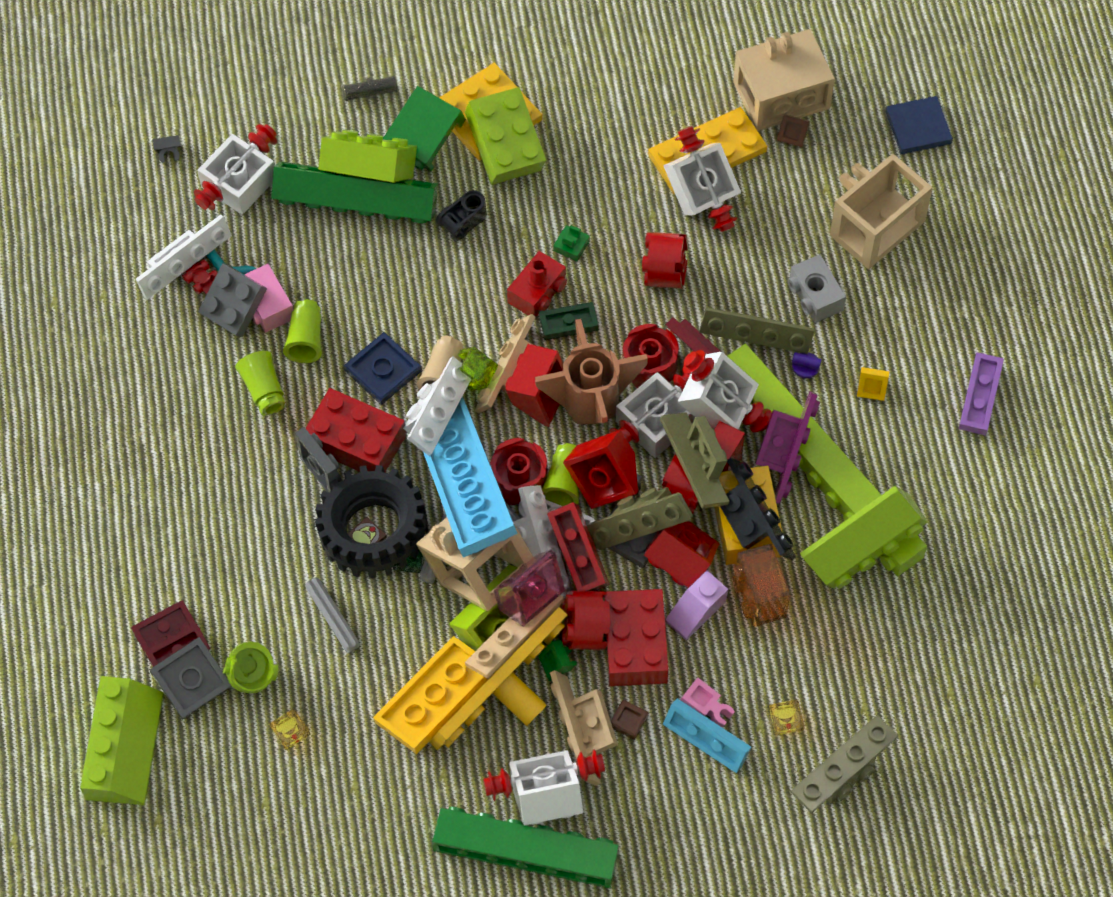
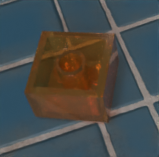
[732,543,791,627]

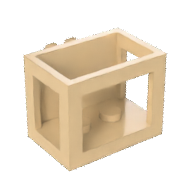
[733,29,835,131]
[830,153,933,270]
[416,517,539,611]

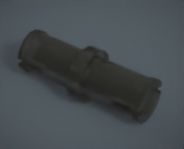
[342,75,398,102]

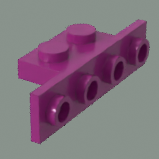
[755,391,820,504]

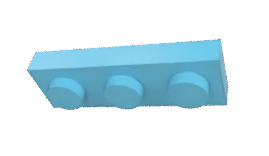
[663,698,751,773]

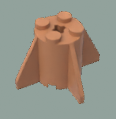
[535,319,648,425]

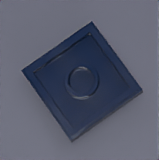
[885,96,953,155]
[343,332,422,405]

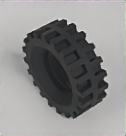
[315,465,429,578]

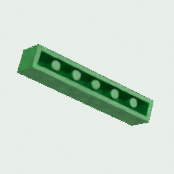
[271,161,438,223]
[432,807,619,889]

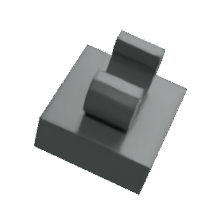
[152,135,182,163]

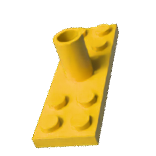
[429,607,567,751]

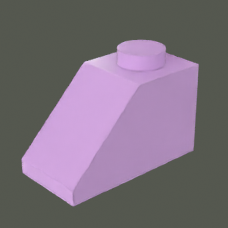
[665,571,728,640]

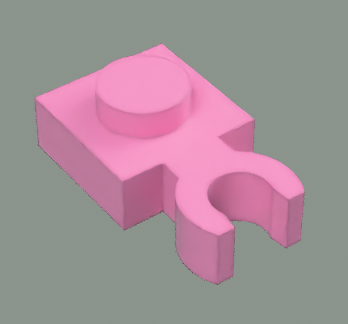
[680,677,735,728]

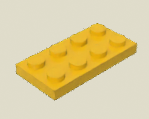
[648,107,767,194]
[373,636,497,754]

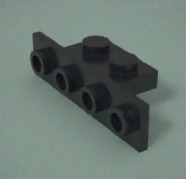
[720,458,796,560]

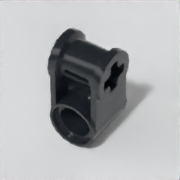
[435,190,487,242]

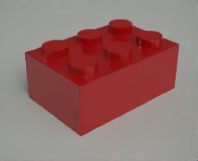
[306,387,406,472]
[604,589,669,686]

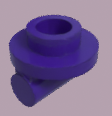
[792,352,822,379]

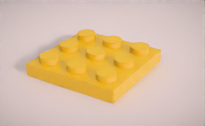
[439,62,543,161]

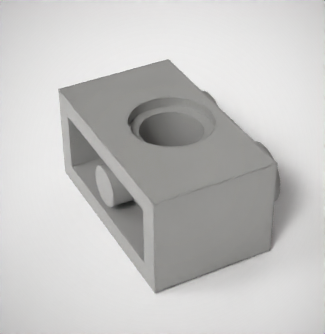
[788,254,846,323]

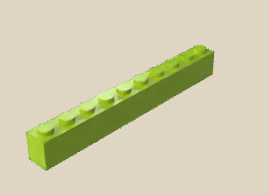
[727,343,927,577]

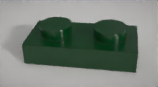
[539,302,599,341]

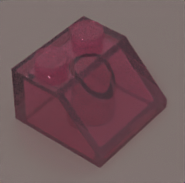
[494,549,565,627]

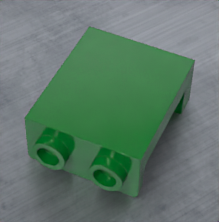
[383,86,466,172]

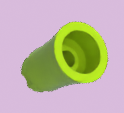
[283,299,322,363]
[235,351,285,416]
[542,443,579,506]

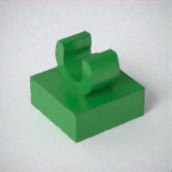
[553,225,590,262]
[538,640,578,681]

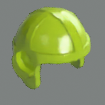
[223,641,278,693]

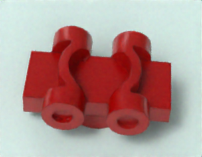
[182,259,217,295]

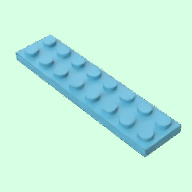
[423,396,518,558]

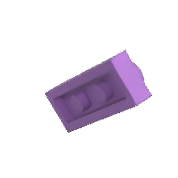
[959,352,1004,436]

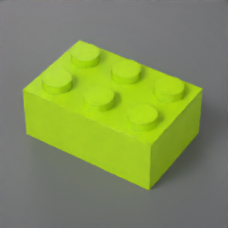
[465,87,546,185]
[318,130,417,182]

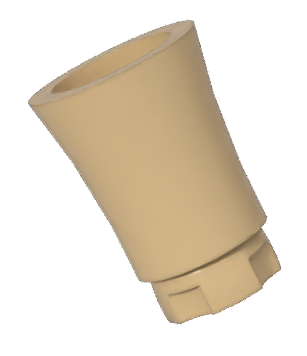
[417,336,464,390]

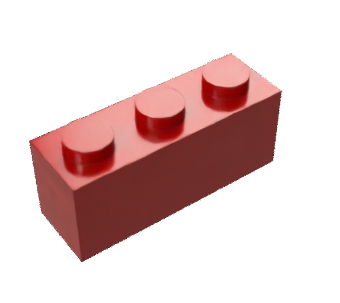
[547,502,610,591]

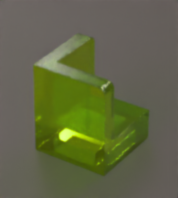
[458,346,499,392]

